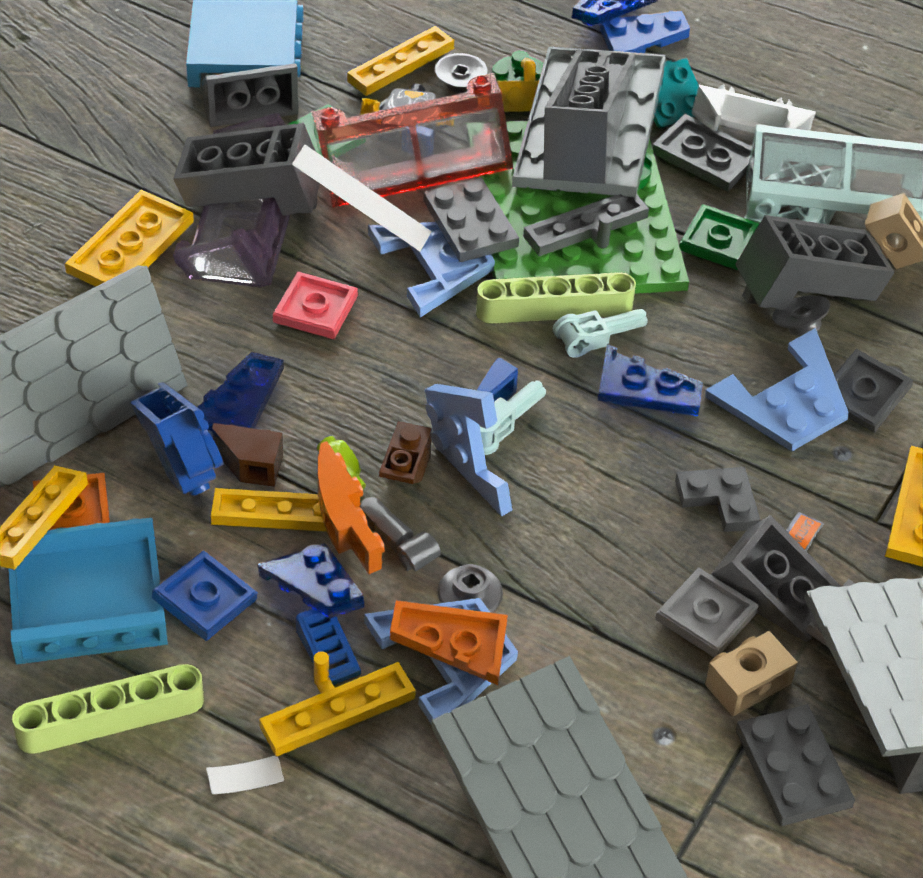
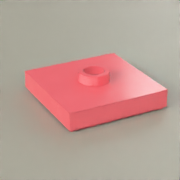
[273,271,358,339]

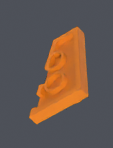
[390,601,508,685]

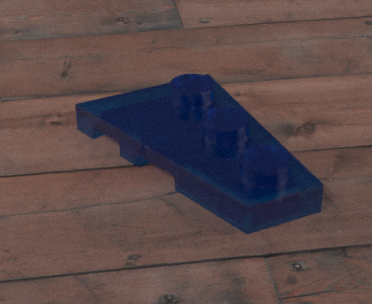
[572,0,657,25]
[598,344,703,416]
[197,352,284,431]
[257,543,365,618]

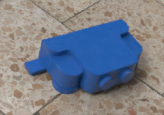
[130,382,224,496]

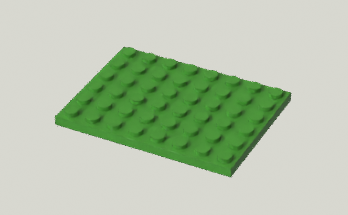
[466,121,689,294]

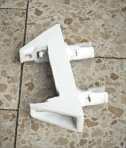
[692,85,816,133]

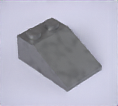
[711,515,841,642]

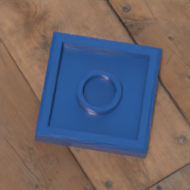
[152,550,258,641]

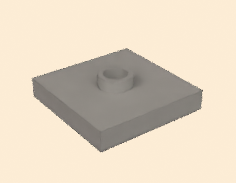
[655,567,759,657]

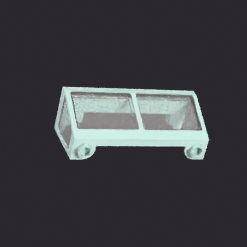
[746,125,923,220]

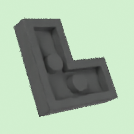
[675,467,761,532]

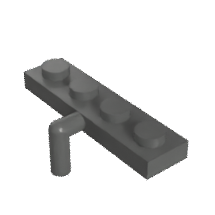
[523,194,649,256]

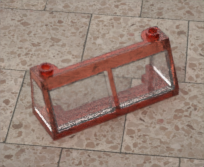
[312,73,513,207]

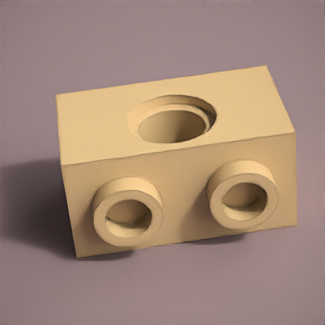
[865,193,923,269]
[705,631,798,717]

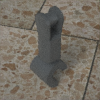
[361,497,441,572]

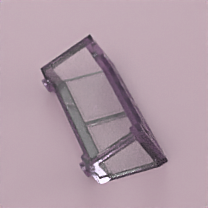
[173,113,290,288]

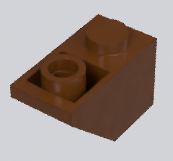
[379,421,432,484]
[212,423,283,487]

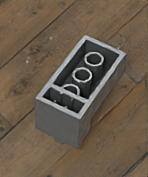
[173,123,320,216]
[735,215,895,310]

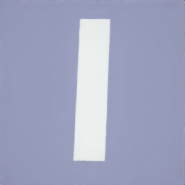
[292,145,432,251]

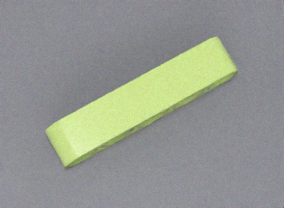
[476,273,636,323]
[12,664,204,754]

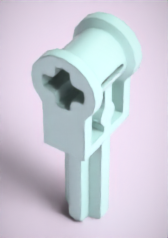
[553,309,648,358]
[479,380,546,455]

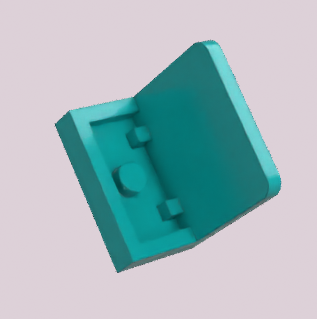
[654,58,699,129]

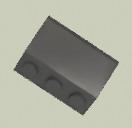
[202,63,298,127]

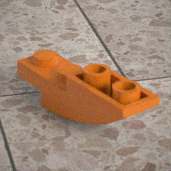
[318,441,385,574]

